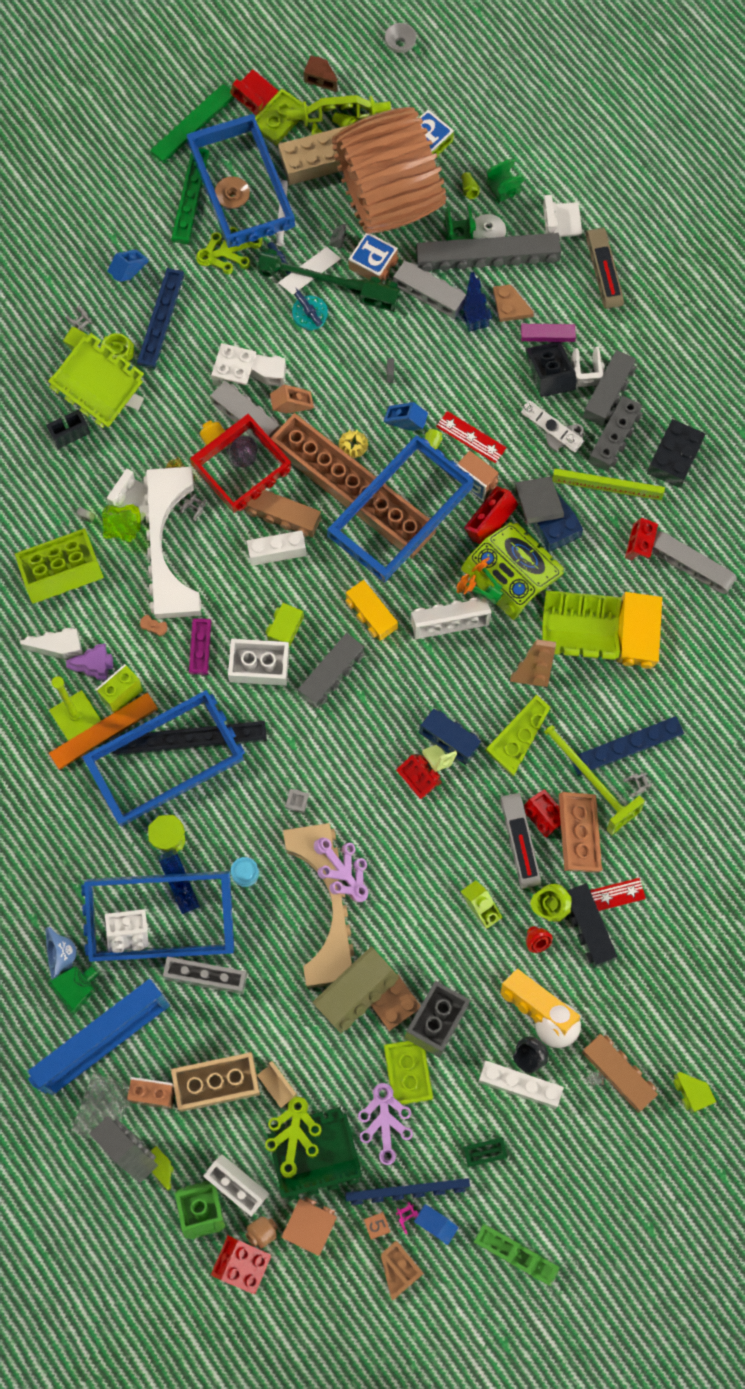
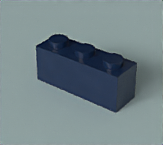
[418,709,481,765]

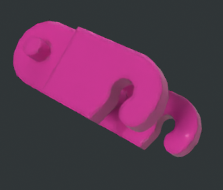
[396,1202,418,1234]

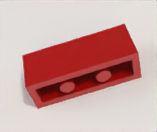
[464,486,519,544]

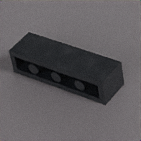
[567,883,618,968]

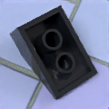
[525,342,576,397]

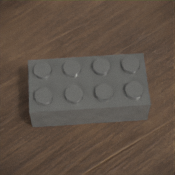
[89,1116,158,1183]

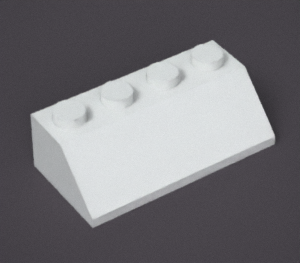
[411,597,491,639]

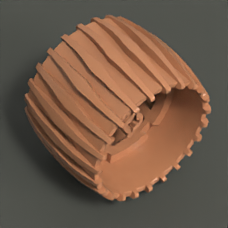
[332,107,446,234]

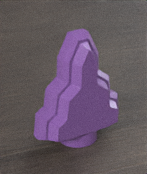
[66,643,113,681]

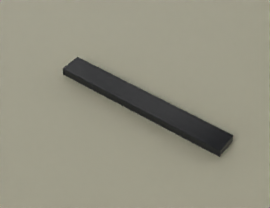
[112,721,267,756]

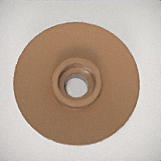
[215,177,250,209]

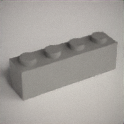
[393,261,466,319]
[210,381,280,447]
[163,957,247,995]

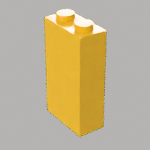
[616,592,662,669]

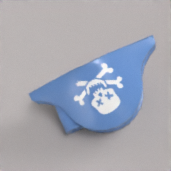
[45,927,76,980]

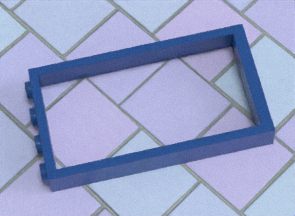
[81,871,235,962]

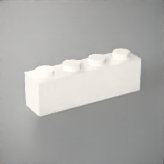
[478,1061,564,1109]

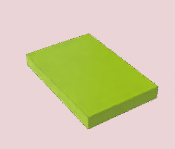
[255,89,308,146]
[384,1041,433,1105]

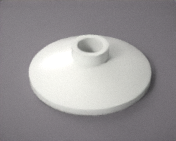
[473,214,506,239]

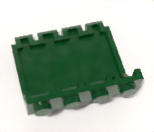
[267,1106,363,1202]

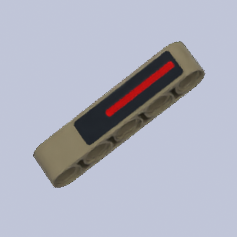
[586,227,624,309]

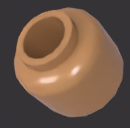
[246,1216,278,1248]

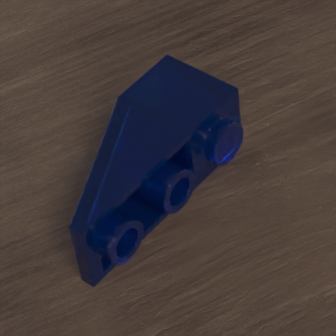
[463,272,492,332]
[157,849,200,914]

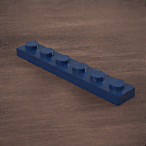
[137,268,185,369]
[570,716,684,777]
[346,1178,470,1205]

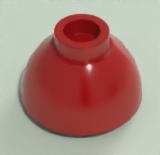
[526,926,553,953]

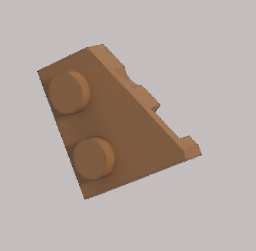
[493,284,534,322]
[381,1240,424,1300]

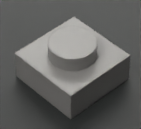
[285,789,309,813]

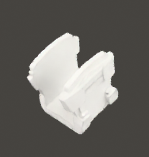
[570,347,605,387]

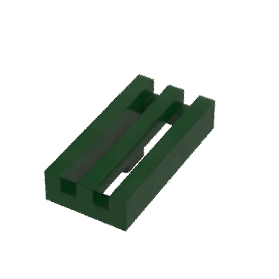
[463,1137,508,1167]

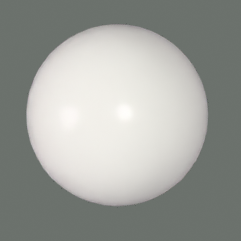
[535,1003,581,1048]

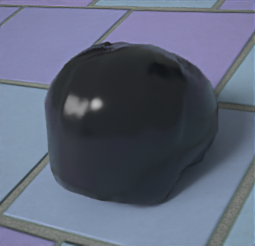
[513,1036,549,1074]

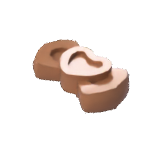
[140,615,168,637]

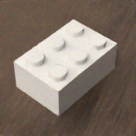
[228,639,290,686]

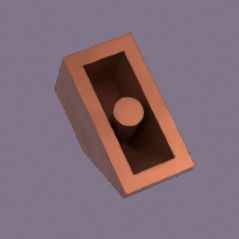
[304,55,338,92]

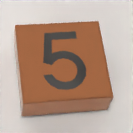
[364,1212,390,1240]

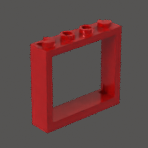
[190,413,291,513]

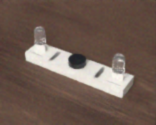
[521,401,584,452]

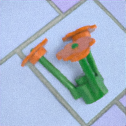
[456,557,504,604]

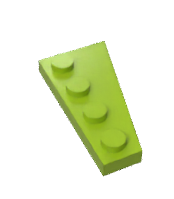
[485,694,551,776]

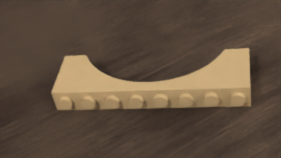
[283,823,354,989]

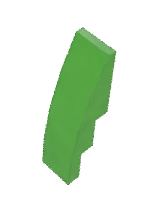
[474,1224,560,1287]

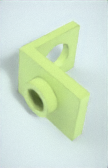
[422,745,457,772]

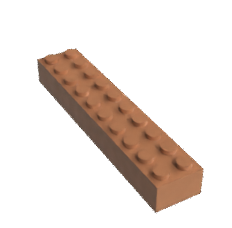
[271,413,436,559]

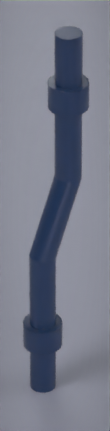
[267,242,323,327]

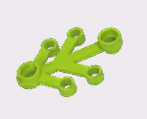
[196,227,263,275]
[265,1097,321,1178]

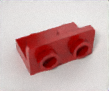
[625,518,658,560]
[396,754,442,799]
[524,789,561,838]

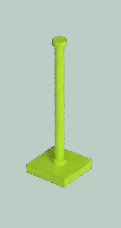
[49,676,101,741]
[544,725,645,835]

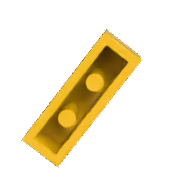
[345,580,398,641]

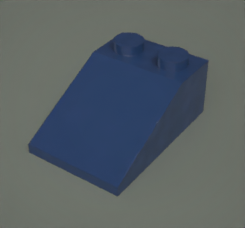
[532,491,583,553]

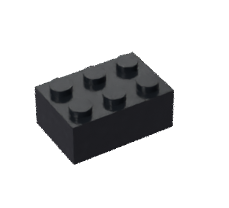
[647,419,706,489]

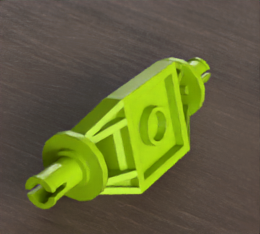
[286,95,391,127]

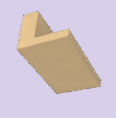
[257,1061,297,1109]

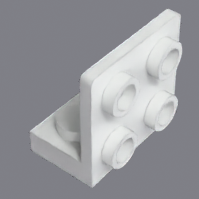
[543,195,582,237]
[211,343,256,386]
[107,469,149,524]
[105,909,148,953]

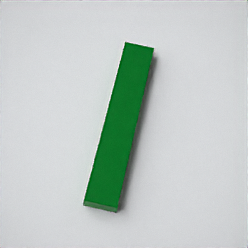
[150,84,235,164]
[171,148,210,245]

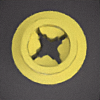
[339,430,368,458]

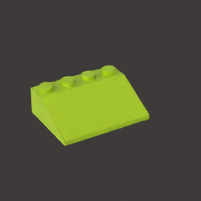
[15,528,104,604]

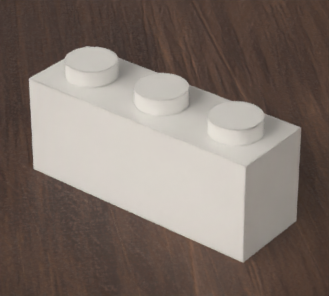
[247,531,306,566]
[203,1155,269,1216]

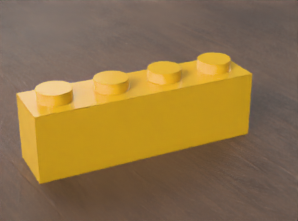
[501,969,580,1036]

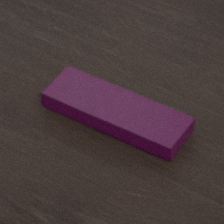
[521,324,576,342]
[189,618,212,675]

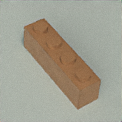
[244,485,321,538]
[581,1034,658,1113]

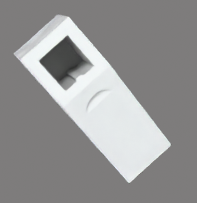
[250,355,286,386]
[20,628,83,660]

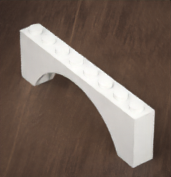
[144,467,201,619]

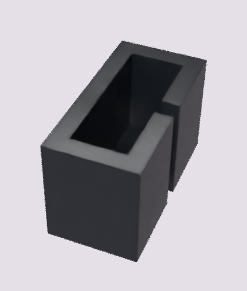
[46,409,91,449]

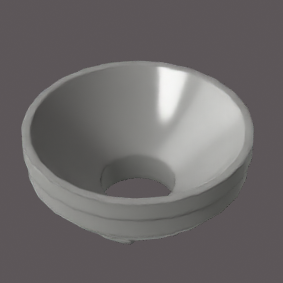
[385,23,416,53]

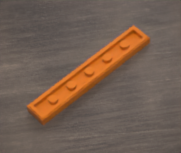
[49,692,158,770]

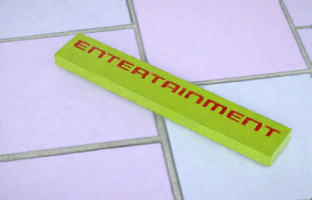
[552,468,665,500]

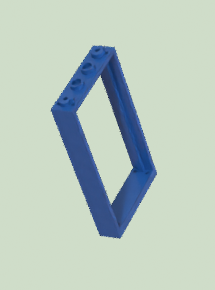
[187,114,295,248]
[327,435,474,583]
[83,690,245,827]
[27,979,171,1096]

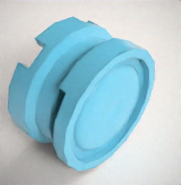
[231,857,259,887]

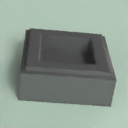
[386,358,394,383]

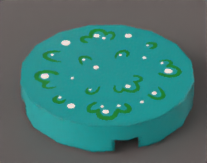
[292,295,328,331]

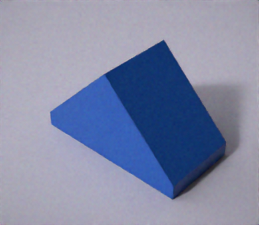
[414,1204,459,1245]

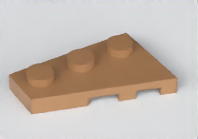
[510,639,556,687]

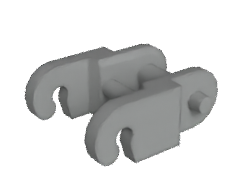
[65,306,92,332]
[180,494,206,521]
[623,772,652,797]

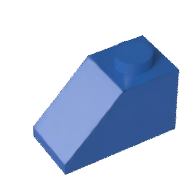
[107,249,149,282]
[383,402,428,431]

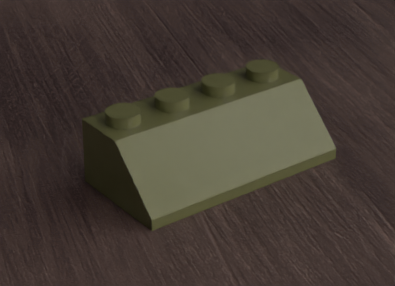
[312,946,399,1034]

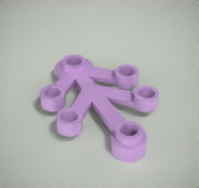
[314,837,368,902]
[358,1083,413,1165]

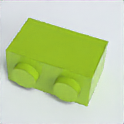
[266,603,304,648]

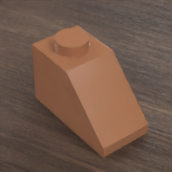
[270,384,314,414]

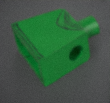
[47,966,99,1015]

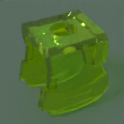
[102,504,141,542]

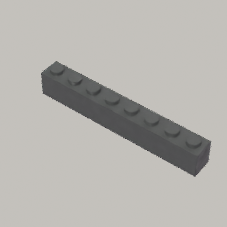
[416,233,561,271]

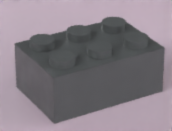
[405,981,471,1058]

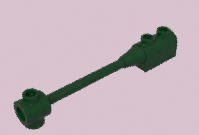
[257,249,400,312]

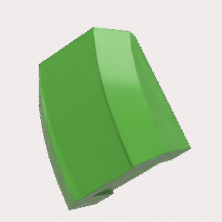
[175,1181,225,1239]

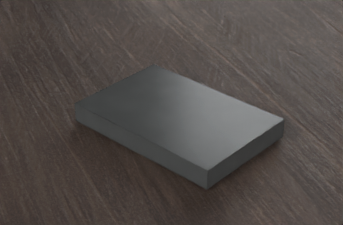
[515,476,564,524]

